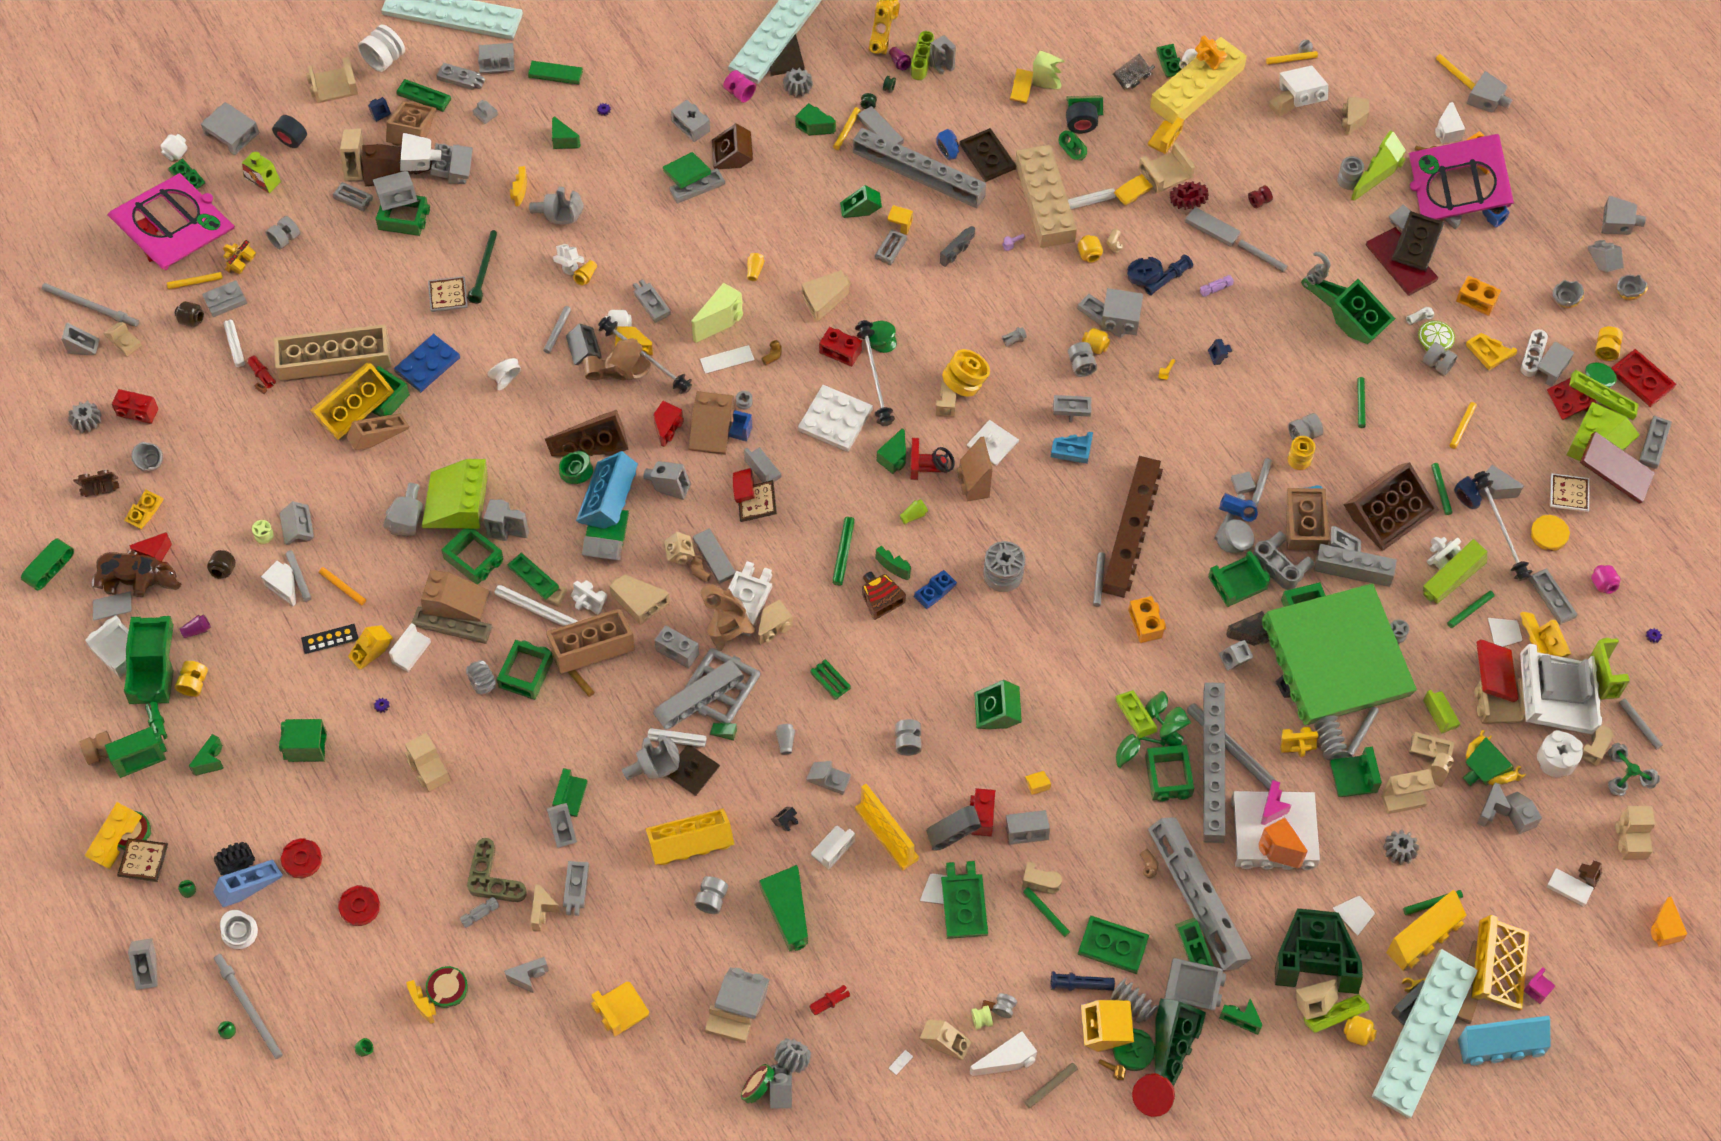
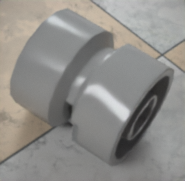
[1337,156,1364,190]
[265,216,300,250]
[1068,342,1097,377]
[1422,342,1458,376]
[1288,413,1323,440]
[895,719,921,756]
[694,876,728,914]

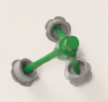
[1608,743,1660,796]

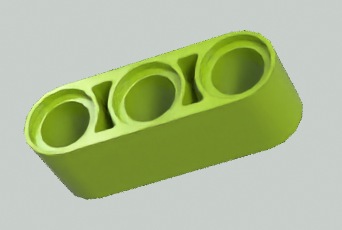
[911,31,934,80]

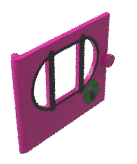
[1409,134,1514,220]
[107,173,235,271]

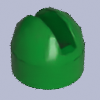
[178,880,196,898]
[218,1021,236,1039]
[355,1038,374,1057]

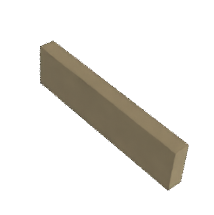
[412,607,493,644]

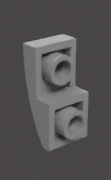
[430,143,453,178]

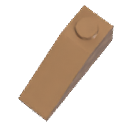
[347,413,410,450]

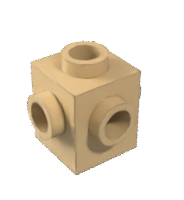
[664,532,695,565]

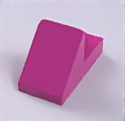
[1261,780,1292,825]

